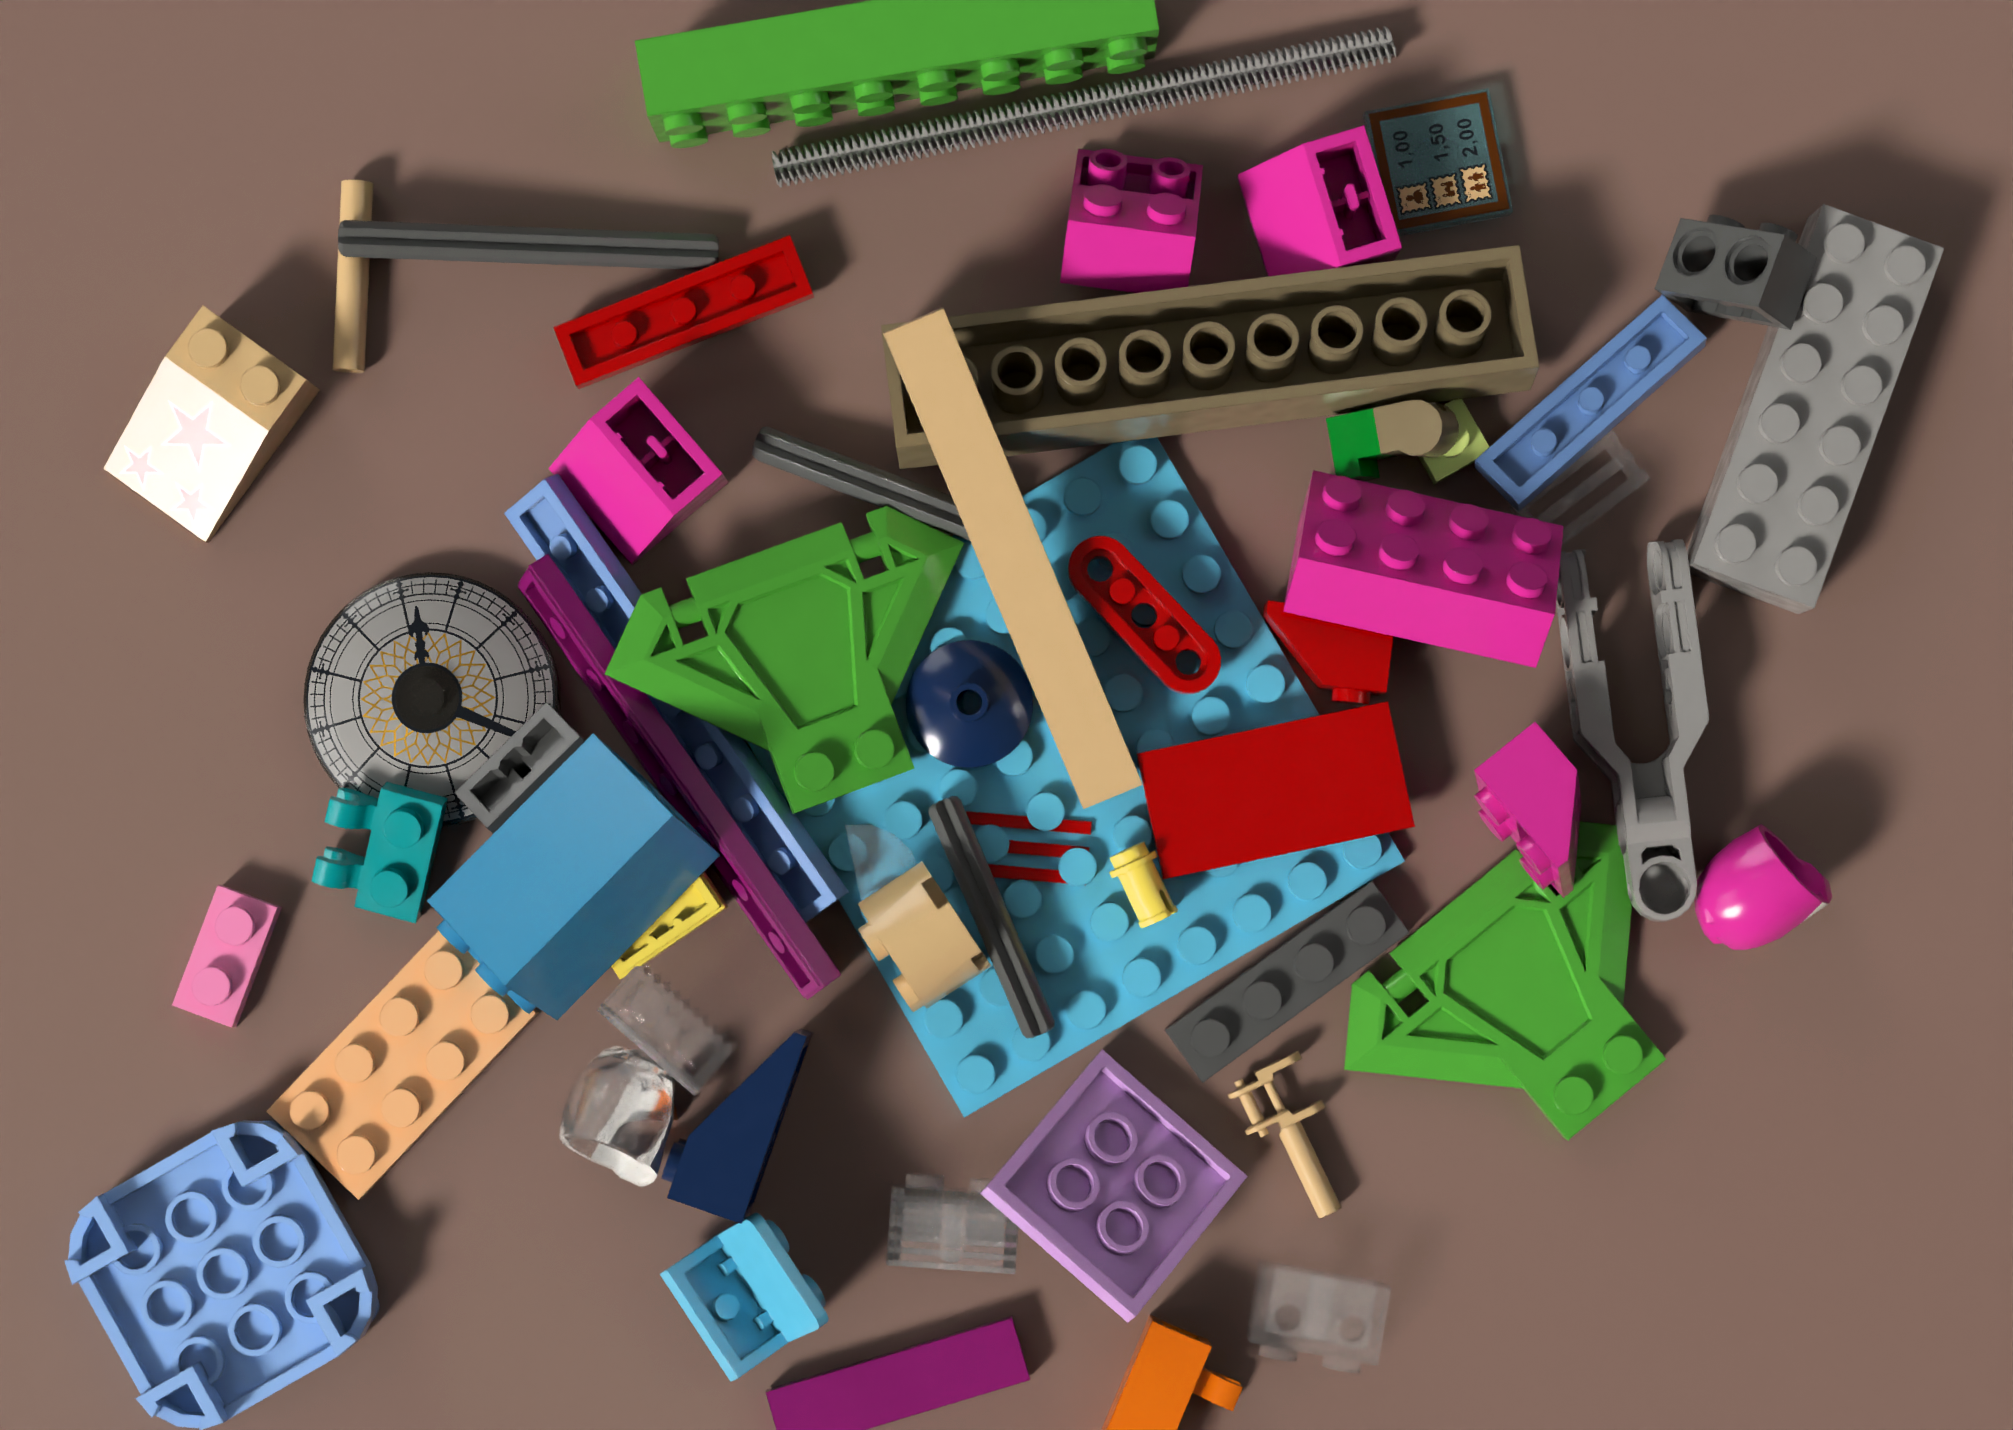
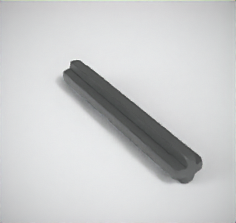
[752,426,970,541]
[928,796,1055,1038]

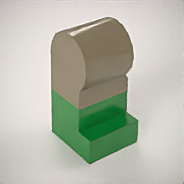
[1326,400,1459,481]

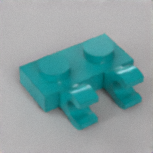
[311,782,448,924]

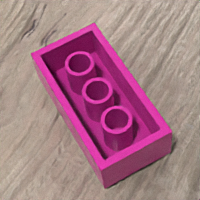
[1283,470,1564,668]

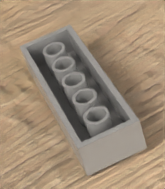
[1687,204,1944,614]

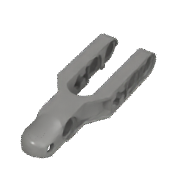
[1556,539,1710,922]

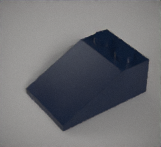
[661,1029,813,1224]

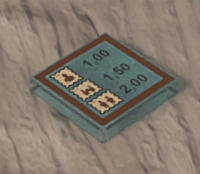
[1363,88,1513,236]

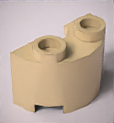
[858,861,991,1012]

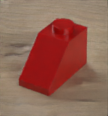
[1262,600,1393,706]

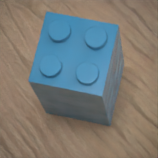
[427,733,720,1020]

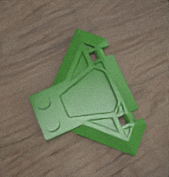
[604,506,964,814]
[1344,821,1666,1140]

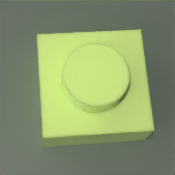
[1418,399,1490,485]

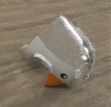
[559,1046,678,1187]

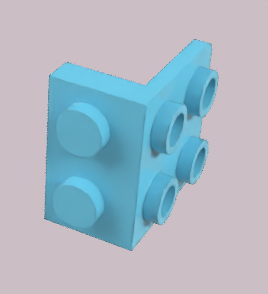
[660,1212,829,1382]

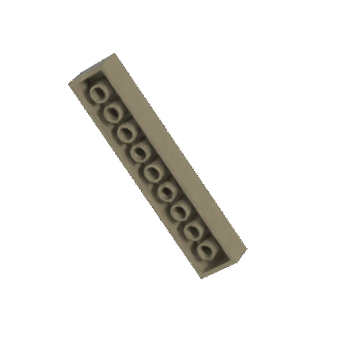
[881,245,1539,470]

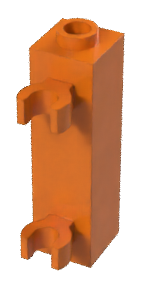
[1101,1315,1243,1430]

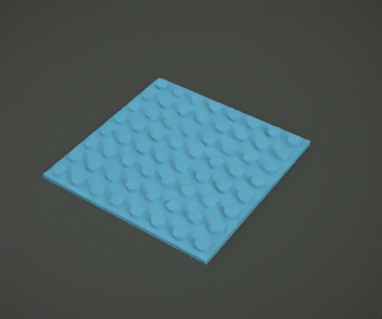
[747,437,1405,1118]

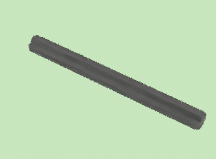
[338,220,719,270]

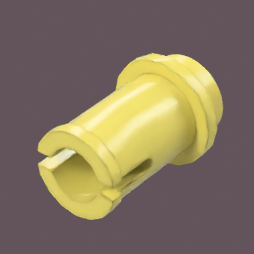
[1109,842,1178,928]

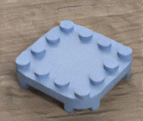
[64,1120,380,1430]

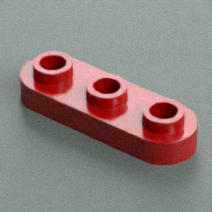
[1068,536,1221,695]

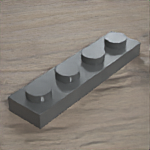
[1164,881,1410,1083]

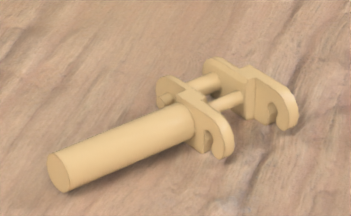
[1227,1051,1342,1218]

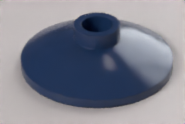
[906,640,1033,768]

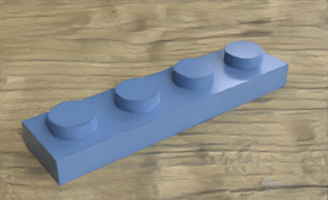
[1475,294,1707,512]

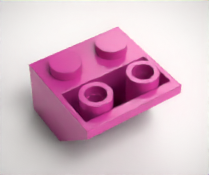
[1237,125,1402,277]
[1060,149,1203,293]
[548,377,728,565]
[1474,722,1582,898]

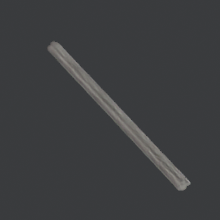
[772,26,1396,187]

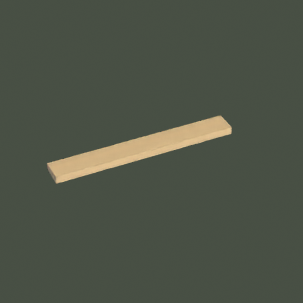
[883,307,1143,809]

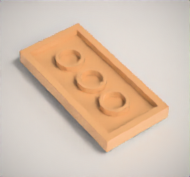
[266,931,539,1200]

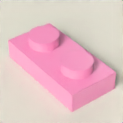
[172,885,282,1028]

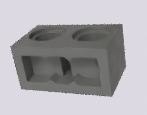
[1655,214,1817,330]
[454,702,586,834]

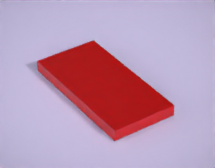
[1136,701,1415,880]

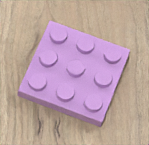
[980,1049,1248,1323]

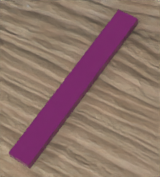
[518,554,841,1000]

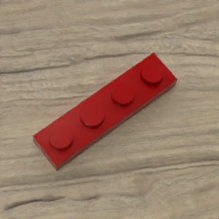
[553,235,814,389]

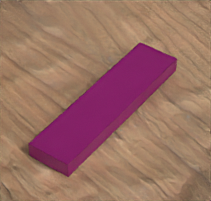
[765,1316,1030,1430]

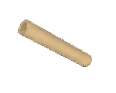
[332,180,373,373]

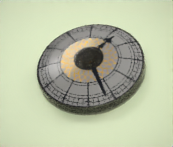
[303,572,561,827]

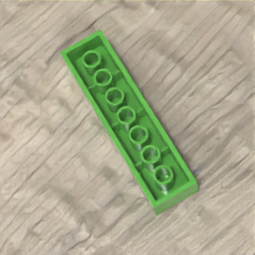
[635,0,1159,148]

